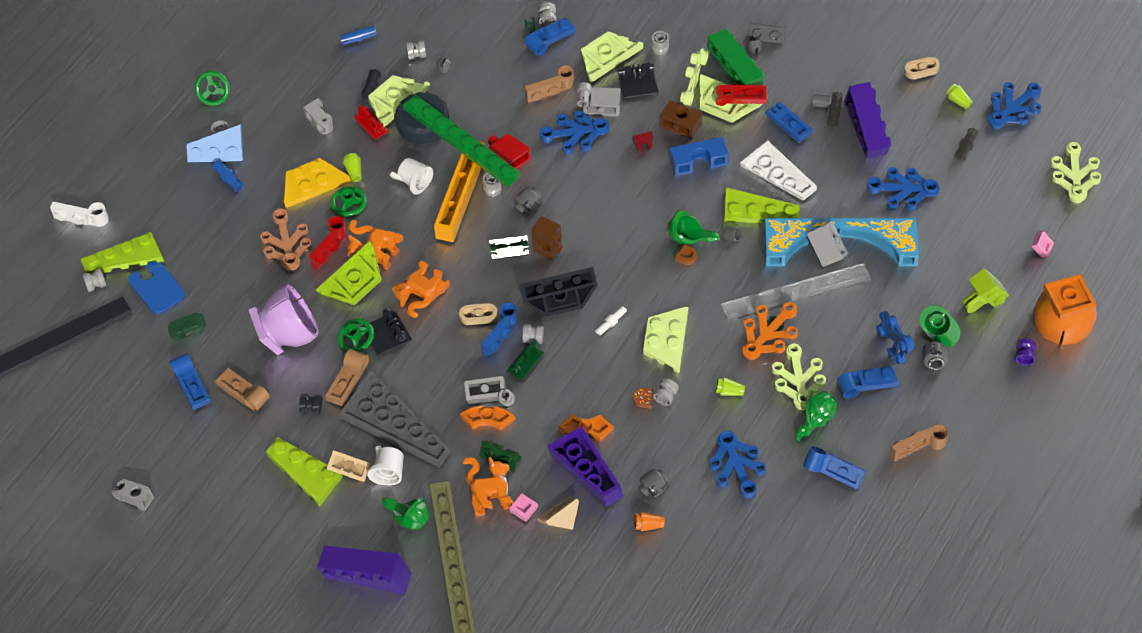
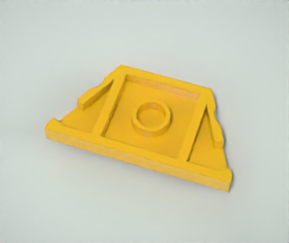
[284,158,351,208]

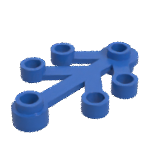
[988,82,1042,129]
[540,111,610,154]
[867,167,940,210]
[876,311,914,365]
[709,431,766,498]

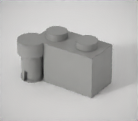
[577,82,621,116]
[464,376,515,407]

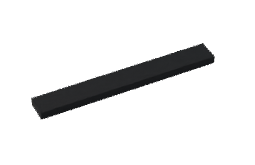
[0,296,132,377]

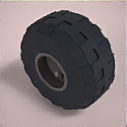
[395,92,449,145]

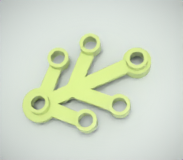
[680,48,709,106]
[1051,142,1101,203]
[772,343,826,411]

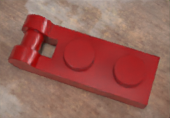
[716,85,767,106]

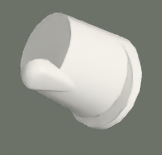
[390,158,433,195]
[367,446,404,486]

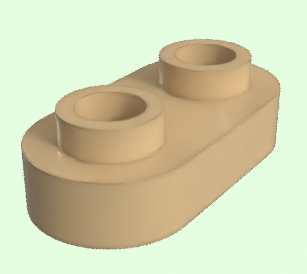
[904,57,940,79]
[459,303,498,325]

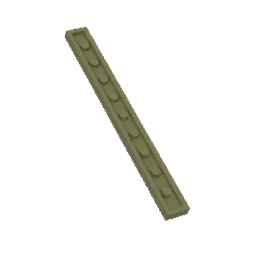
[429,481,475,633]

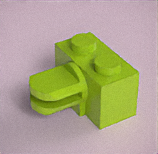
[961,268,1010,313]

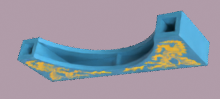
[764,217,919,266]

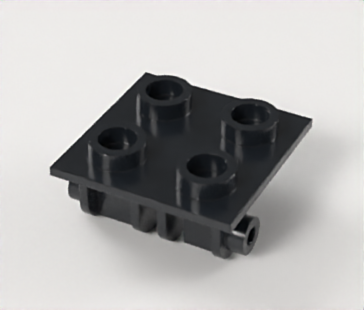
[617,62,659,98]
[361,308,412,356]

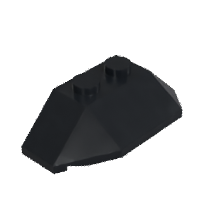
[519,267,598,317]

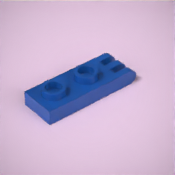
[765,102,812,143]

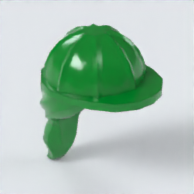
[667,210,720,245]
[796,389,837,441]
[381,497,429,530]

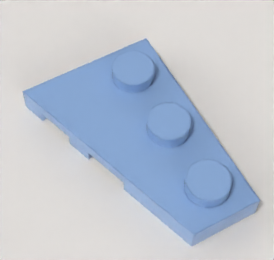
[187,124,243,162]

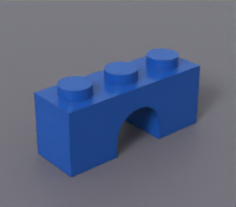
[670,137,729,176]

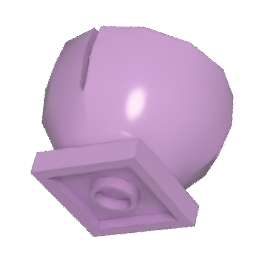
[249,284,319,355]

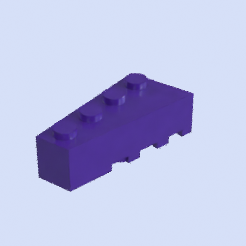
[844,82,891,159]
[547,426,624,507]
[317,546,412,595]

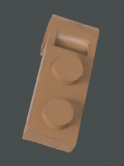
[525,65,574,103]
[325,349,369,407]
[215,368,270,411]
[890,425,949,462]

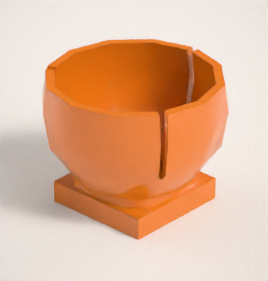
[1033,274,1097,345]

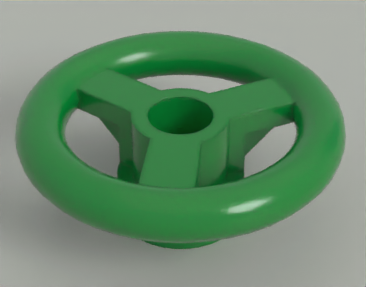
[195,71,230,106]
[330,186,367,217]
[338,318,374,352]

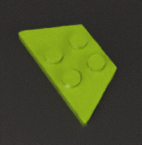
[316,241,382,306]

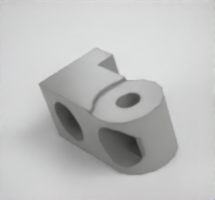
[303,98,333,134]
[112,479,154,512]

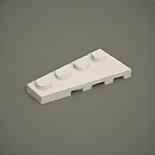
[740,141,817,201]

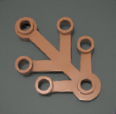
[260,209,312,271]

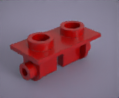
[354,105,389,140]

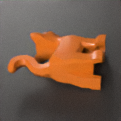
[347,220,403,270]
[392,260,450,318]
[462,457,513,517]

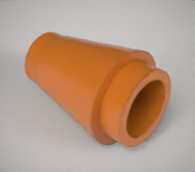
[634,511,664,532]

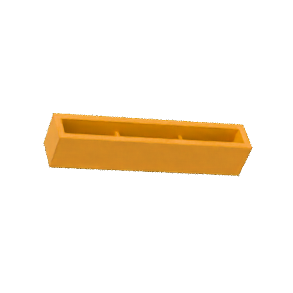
[434,141,485,242]

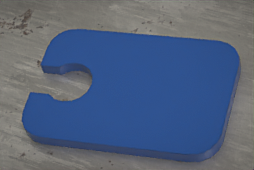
[128,261,185,314]

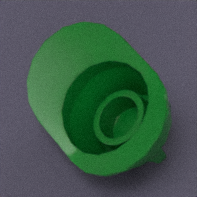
[919,305,961,347]

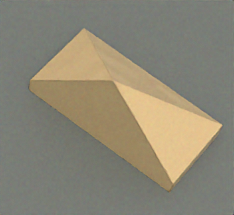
[326,450,371,482]
[538,496,579,530]

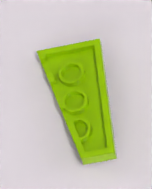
[724,187,800,223]
[81,232,164,275]
[266,437,343,506]

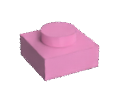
[1031,231,1054,258]
[510,493,538,522]

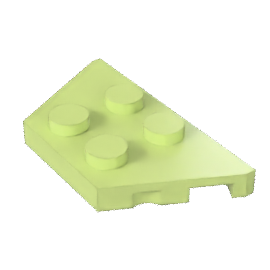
[581,32,643,83]
[700,74,762,123]
[368,75,430,127]
[643,307,688,373]

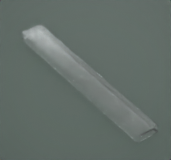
[721,263,871,323]

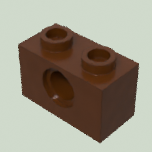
[660,100,702,139]
[531,216,563,260]

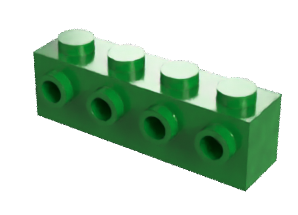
[707,28,765,85]

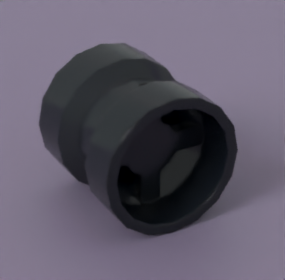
[299,393,323,415]

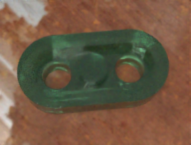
[168,313,206,340]

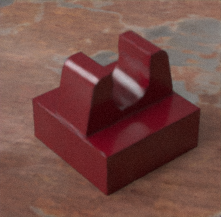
[632,131,653,152]

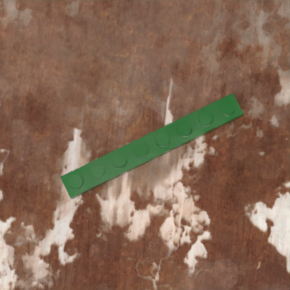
[403,94,520,188]

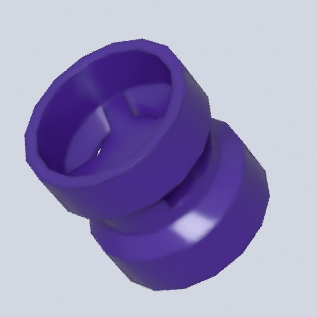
[1016,338,1036,365]

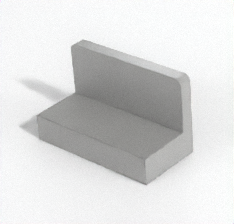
[807,220,848,267]

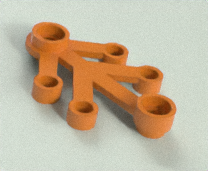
[742,302,798,360]

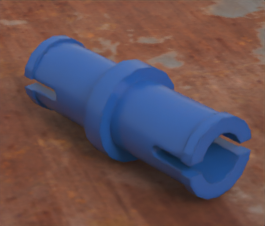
[340,25,377,46]
[212,160,244,192]

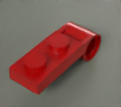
[309,216,347,270]

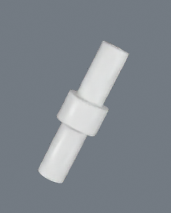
[595,306,627,336]

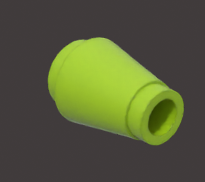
[946,84,973,110]
[343,153,362,182]
[715,377,745,396]

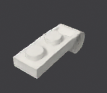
[50,202,109,227]

